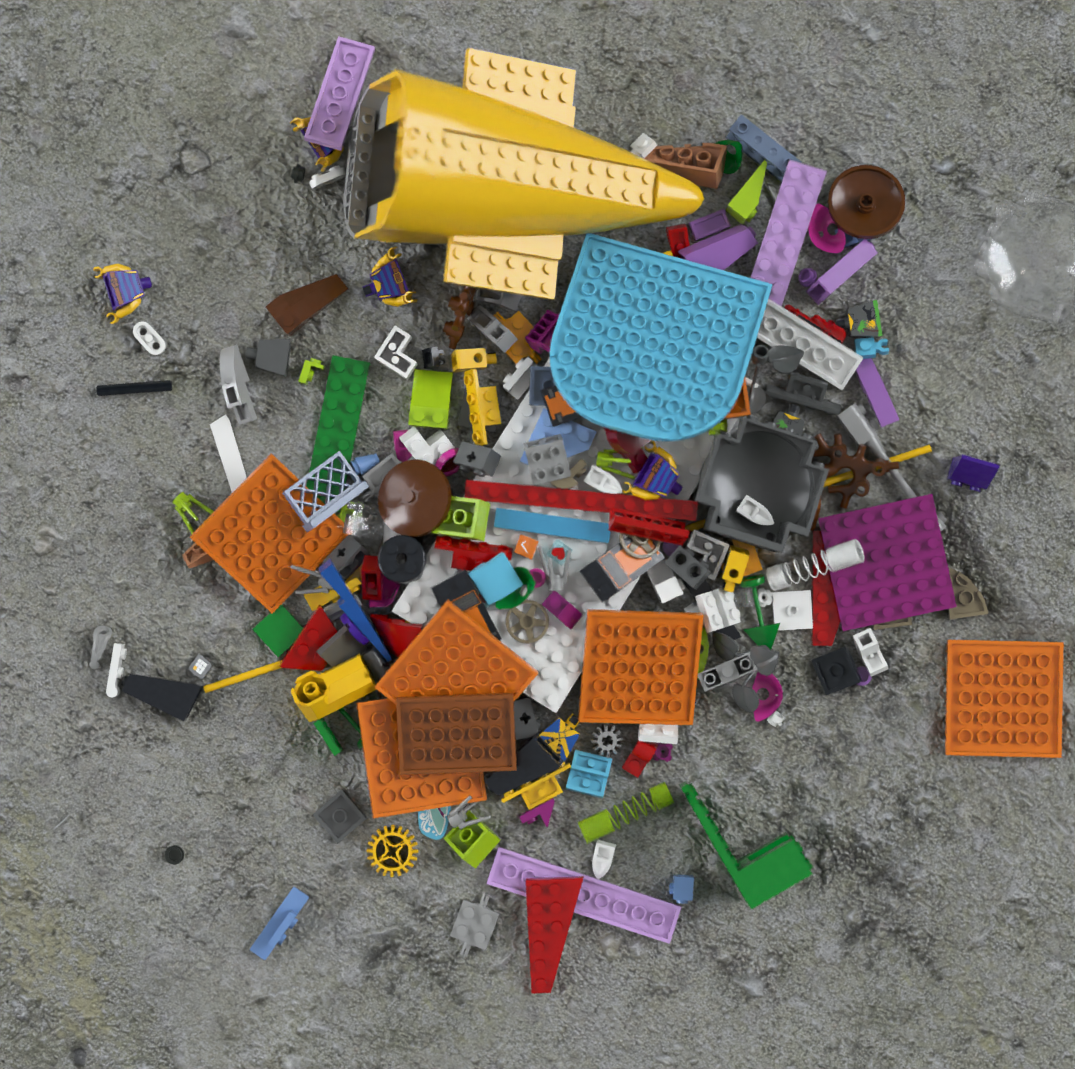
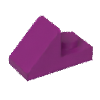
[541,591,583,630]
[519,798,555,828]

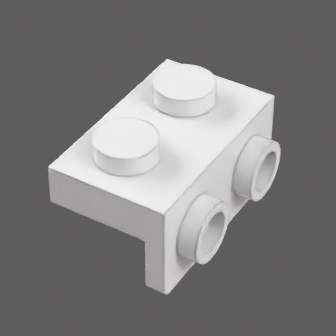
[503,357,536,399]
[638,724,678,744]

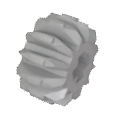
[591,724,624,757]

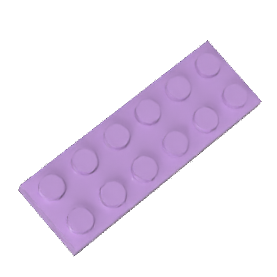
[304,36,375,151]

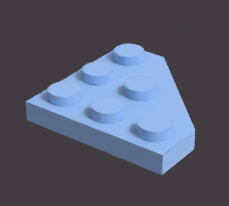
[520,408,596,465]

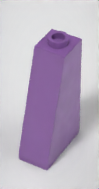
[678,224,758,270]
[806,239,878,305]

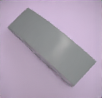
[466,305,518,353]

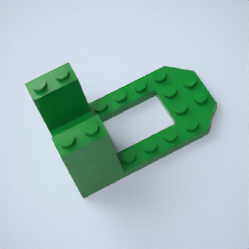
[679,781,813,910]

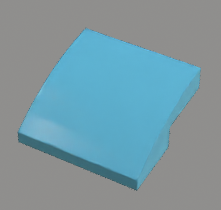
[468,552,523,605]
[565,750,612,798]

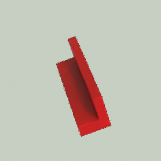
[608,507,689,545]

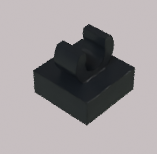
[422,347,445,369]

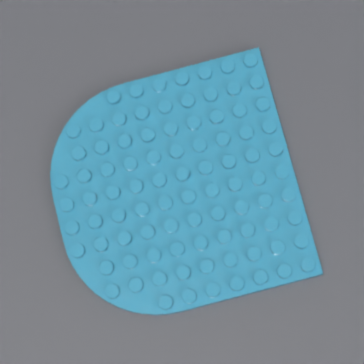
[550,233,773,441]

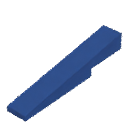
[318,559,392,661]

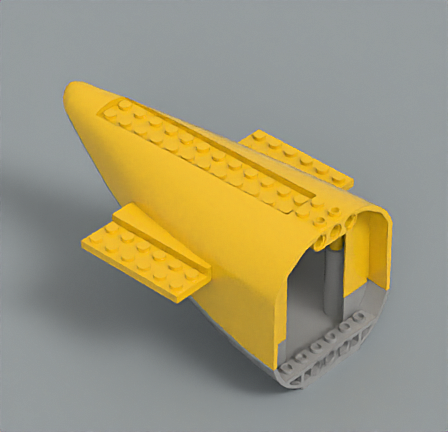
[343,48,704,300]

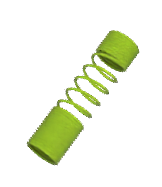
[578,781,674,844]

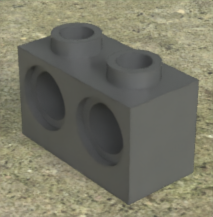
[665,545,711,590]

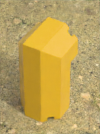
[291,653,377,722]

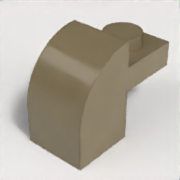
[549,459,587,489]

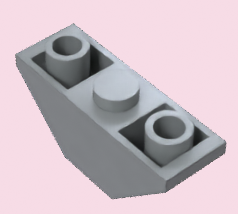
[698,652,757,692]

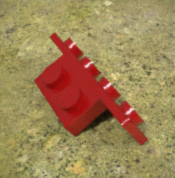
[434,535,513,571]

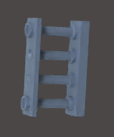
[726,114,802,183]

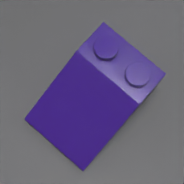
[946,454,1000,492]

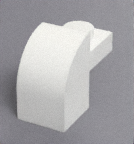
[853,628,889,677]

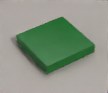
[253,604,303,657]
[313,718,343,756]

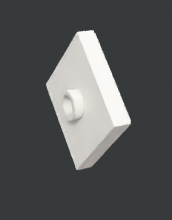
[772,590,813,630]

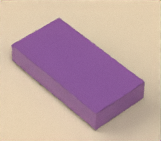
[688,209,731,241]

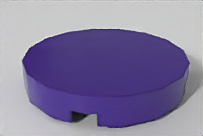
[340,613,370,645]

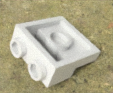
[695,587,741,633]

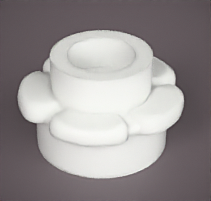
[757,588,773,607]
[767,711,784,727]

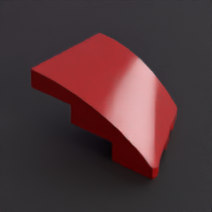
[370,614,423,657]

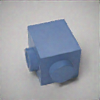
[669,874,694,904]

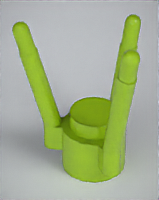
[597,447,643,479]
[172,492,214,534]

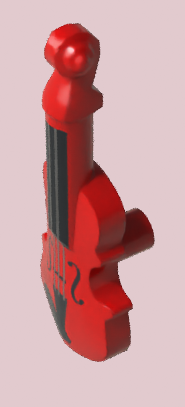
[784,304,846,344]

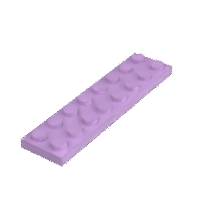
[750,159,826,306]

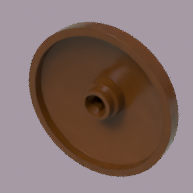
[828,165,905,239]
[378,459,451,537]

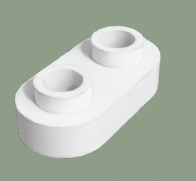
[309,165,346,190]
[133,322,166,356]

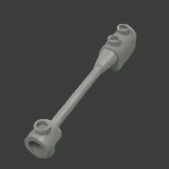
[836,403,947,531]

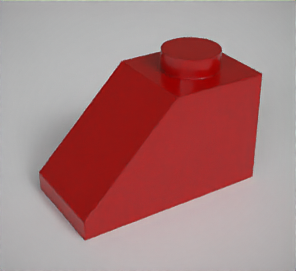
[361,555,384,601]

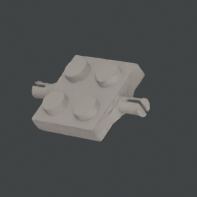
[361,452,414,502]
[450,892,500,957]

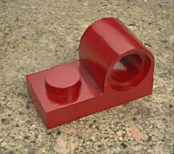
[666,223,690,259]
[622,740,658,778]

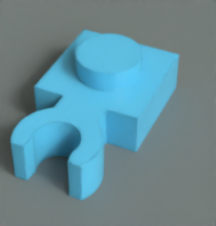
[854,338,889,359]

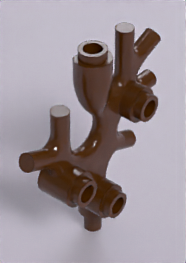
[443,286,478,349]
[813,433,899,509]

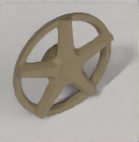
[619,519,661,559]
[506,600,549,643]

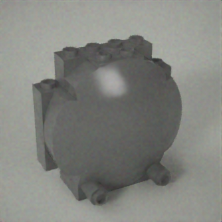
[695,415,829,553]

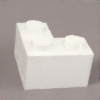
[374,326,418,380]
[399,426,455,465]
[686,530,730,580]
[646,559,685,603]

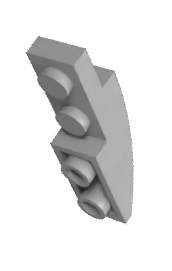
[220,344,257,425]

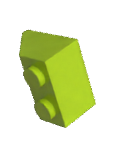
[443,810,501,869]

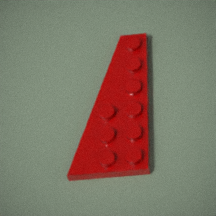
[812,531,840,646]
[526,876,584,994]

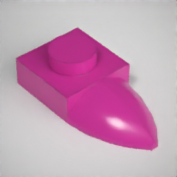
[393,430,412,462]

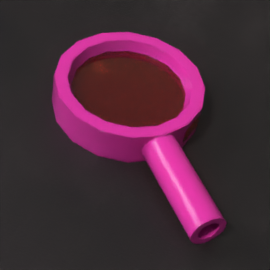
[435,448,459,477]

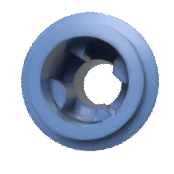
[350,453,380,475]

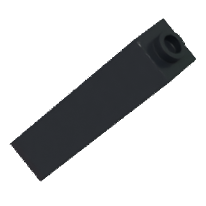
[121,673,203,721]
[485,733,563,796]

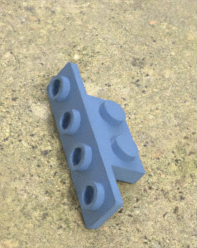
[250,887,309,960]

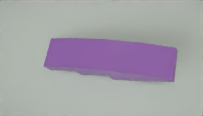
[855,358,899,427]

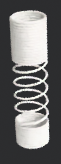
[766,539,864,591]

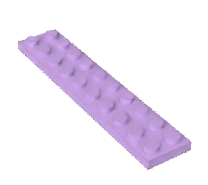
[487,846,681,944]

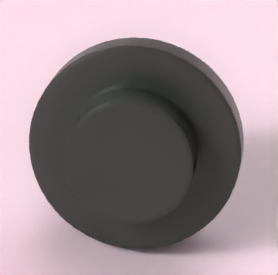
[291,164,305,183]
[165,845,184,865]

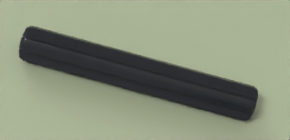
[96,380,173,396]

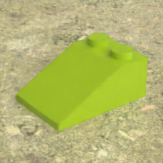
[725,160,767,225]
[409,369,453,430]
[431,496,490,541]

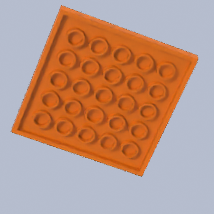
[190,453,353,614]
[374,600,538,704]
[578,609,704,725]
[945,640,1064,758]
[356,698,487,818]

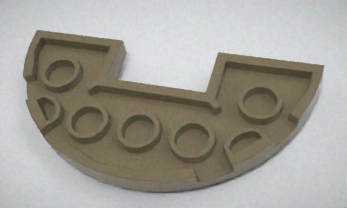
[873,567,988,630]

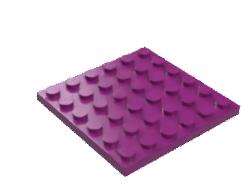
[818,494,957,631]

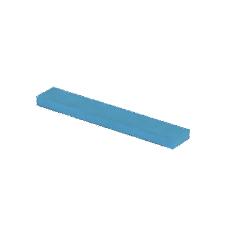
[494,508,611,543]

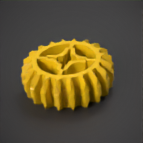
[366,824,419,877]

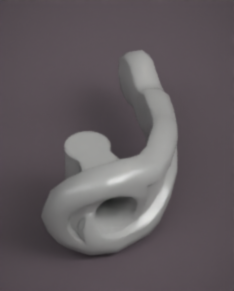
[89,625,112,669]

